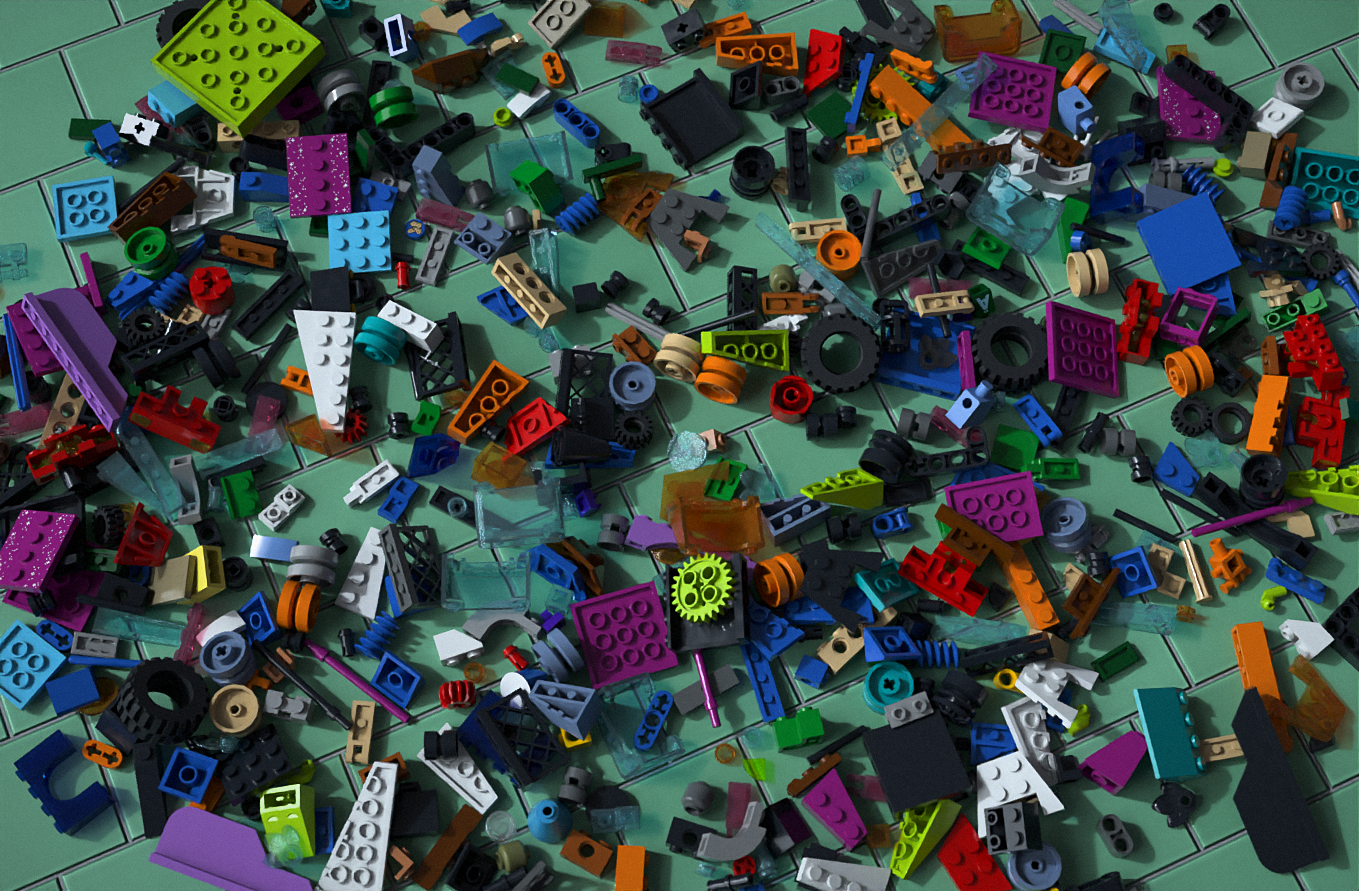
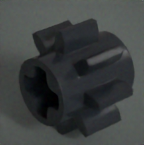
[788,331,804,357]

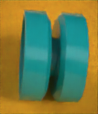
[353,316,408,366]
[862,661,914,715]

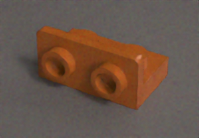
[612,325,657,366]
[1260,336,1285,376]

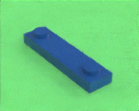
[844,53,874,133]
[739,641,785,724]

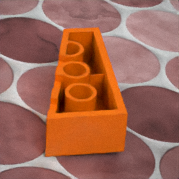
[715,32,799,78]
[447,360,530,445]
[1246,375,1292,459]

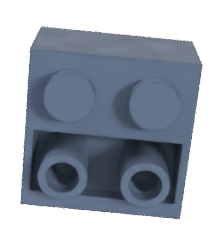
[454,212,513,265]

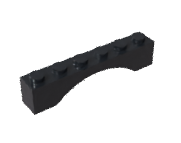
[1191,471,1319,572]

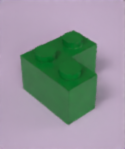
[509,160,565,215]
[772,707,825,753]

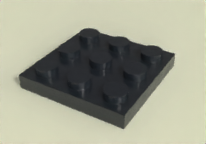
[211,723,295,807]

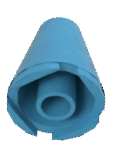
[528,798,573,844]

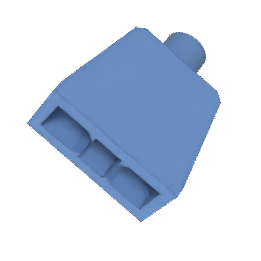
[1058,85,1097,135]
[945,380,995,429]

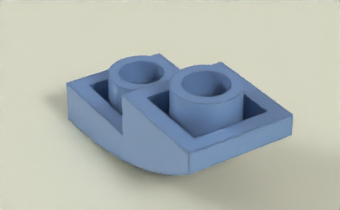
[250,535,299,562]

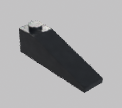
[133,741,168,838]

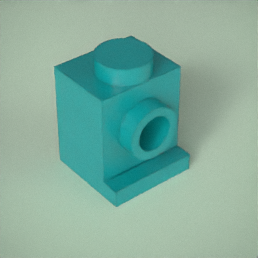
[323,0,353,18]
[917,69,949,102]

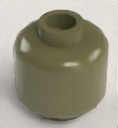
[769,264,797,292]
[495,840,531,873]

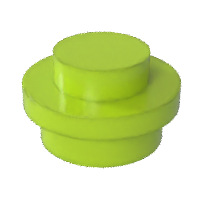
[493,107,513,127]
[1213,158,1233,178]

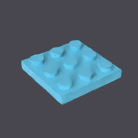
[52,175,119,243]
[328,210,393,274]
[0,619,68,711]

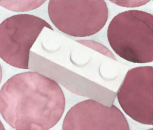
[377,300,444,353]

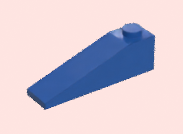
[239,172,289,203]

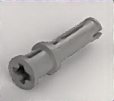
[1151,156,1214,173]

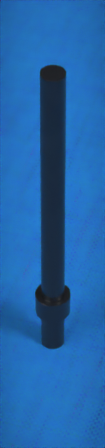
[251,639,353,731]

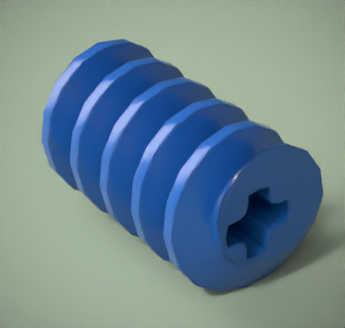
[1182,163,1225,202]
[1273,186,1309,231]
[555,193,600,235]
[148,272,190,316]
[354,611,402,659]
[913,640,959,669]

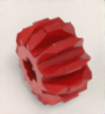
[334,407,369,444]
[439,680,477,710]

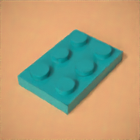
[853,557,920,612]

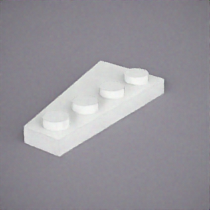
[334,527,386,621]
[1001,696,1058,787]
[416,722,498,816]
[796,858,891,891]

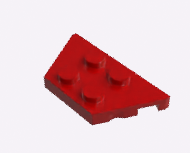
[803,29,846,98]
[502,397,571,465]
[113,502,174,567]
[936,813,1012,891]

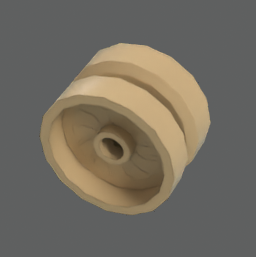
[1066,248,1109,297]
[654,333,707,382]
[209,684,264,739]

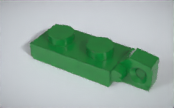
[1020,458,1080,481]

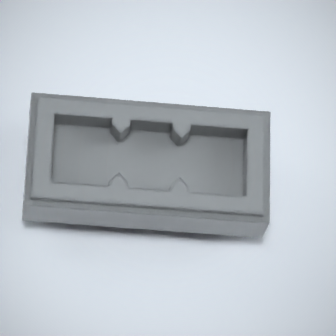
[369,168,412,203]
[1323,511,1359,536]
[71,631,120,658]

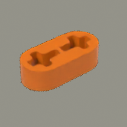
[542,52,565,89]
[82,740,125,770]

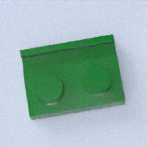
[702,456,749,505]
[220,470,263,520]

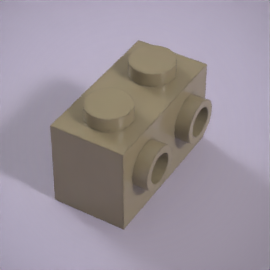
[1237,131,1274,178]

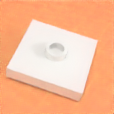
[1247,97,1304,139]

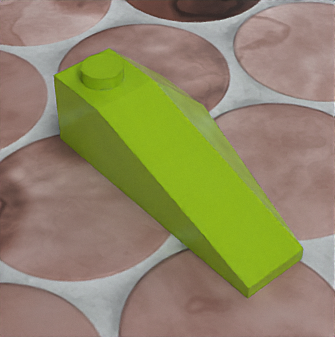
[1285,465,1359,515]
[800,468,884,510]
[889,798,961,880]

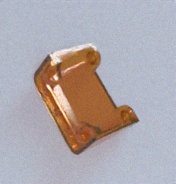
[933,0,1022,63]
[666,495,765,557]

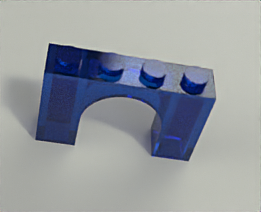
[1089,132,1145,225]
[457,689,560,789]
[13,729,116,837]

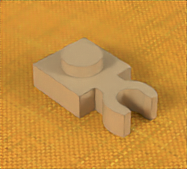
[491,32,525,61]

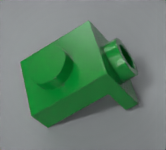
[411,400,441,437]

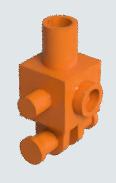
[1208,538,1252,594]

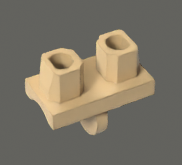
[1259,274,1293,307]

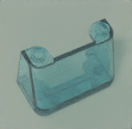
[484,131,573,197]
[966,161,1066,256]
[473,475,566,549]
[441,552,533,613]
[595,672,685,780]

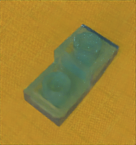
[523,316,559,353]
[590,806,640,834]

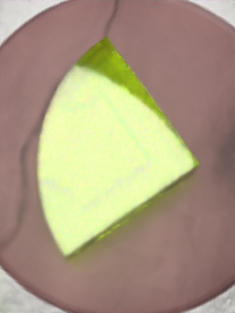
[742,758,766,782]

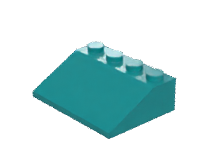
[1288,147,1359,219]
[1133,687,1206,783]

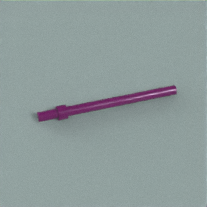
[1192,497,1313,537]
[303,638,410,724]
[693,651,721,728]

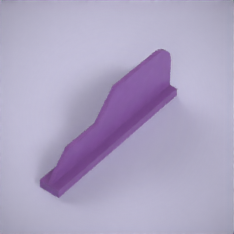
[21,288,128,433]
[148,807,314,891]

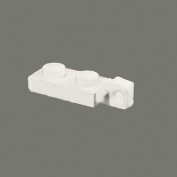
[757,313,808,335]
[343,459,400,508]

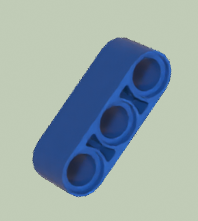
[553,99,600,149]

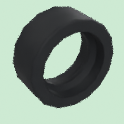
[1209,402,1252,445]

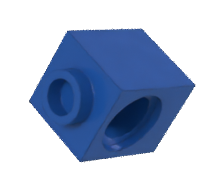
[794,654,830,689]

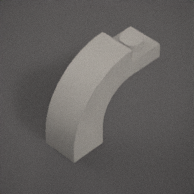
[1019,154,1096,194]
[170,454,205,525]
[462,602,543,644]
[697,801,766,862]

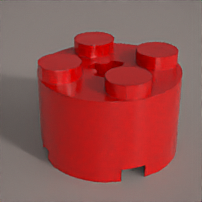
[189,267,235,315]
[769,375,813,424]

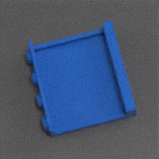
[1136,191,1242,299]
[875,307,975,401]

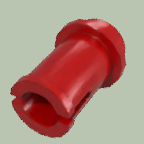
[395,262,411,290]
[502,644,530,671]

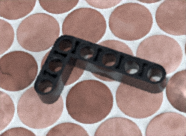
[1164,54,1254,153]
[368,112,476,179]
[840,194,952,252]
[1321,588,1359,672]

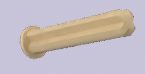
[1179,539,1213,604]

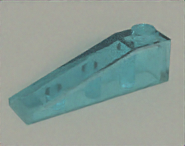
[1098,0,1147,71]
[529,227,560,301]
[194,427,283,481]
[96,451,175,521]
[1090,601,1177,636]
[91,607,187,648]
[934,615,1027,646]

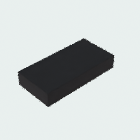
[883,479,929,508]

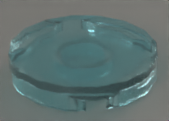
[667,431,708,474]

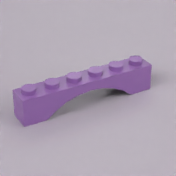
[624,515,757,587]

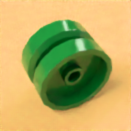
[369,86,419,129]
[124,227,179,281]

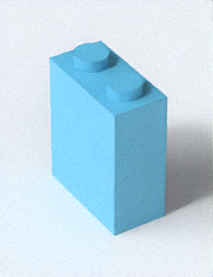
[148,80,206,129]

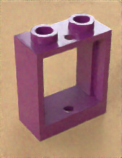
[1158,287,1220,347]

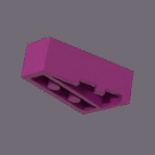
[801,768,868,853]

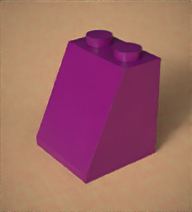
[1076,730,1148,796]

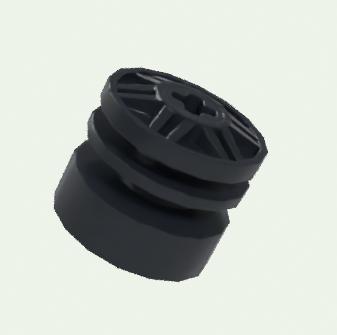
[729,145,775,200]
[858,429,914,484]
[1239,453,1288,510]
[929,670,989,728]

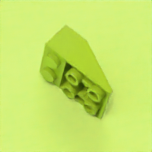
[260,784,315,862]

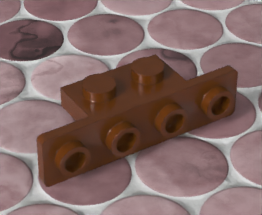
[1019,125,1084,168]
[1259,133,1299,209]
[936,139,1012,174]
[935,503,1016,567]
[1062,567,1121,640]
[411,804,482,891]

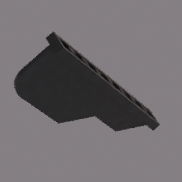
[1231,686,1330,874]

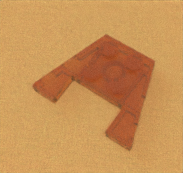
[597,170,674,243]
[660,461,730,545]
[1267,654,1346,743]

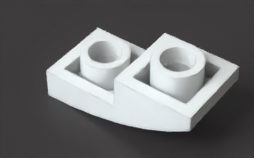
[507,82,552,120]
[258,484,305,532]
[196,610,246,647]

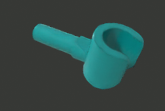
[84,141,109,165]

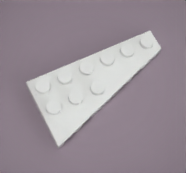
[293,310,357,433]
[314,761,399,891]

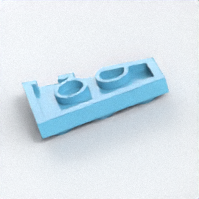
[1093,19,1156,74]

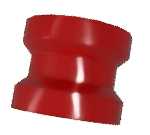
[733,855,756,877]

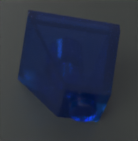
[406,433,461,479]

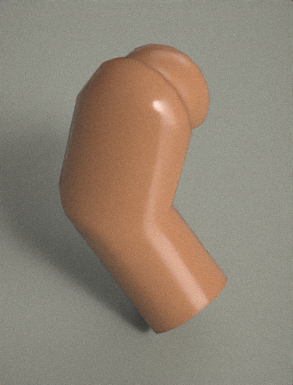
[1331,201,1352,231]

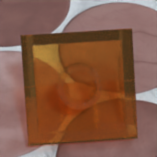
[584,0,627,38]
[285,413,332,458]
[471,441,527,499]

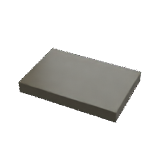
[527,0,594,50]
[146,555,196,608]

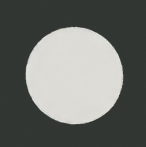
[500,672,531,710]

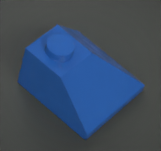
[158,746,219,804]

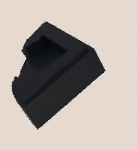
[989,581,1011,612]
[1309,724,1333,753]

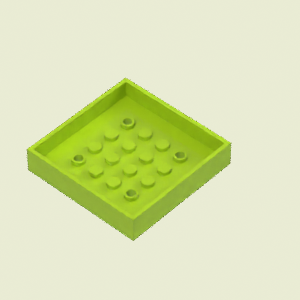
[150,0,326,139]

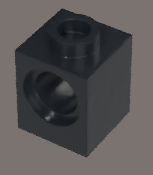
[358,15,388,52]
[193,516,226,547]

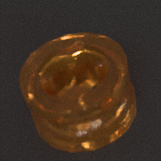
[413,21,431,42]
[1174,605,1196,623]
[464,662,484,684]
[715,743,735,764]

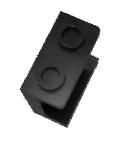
[532,462,592,504]

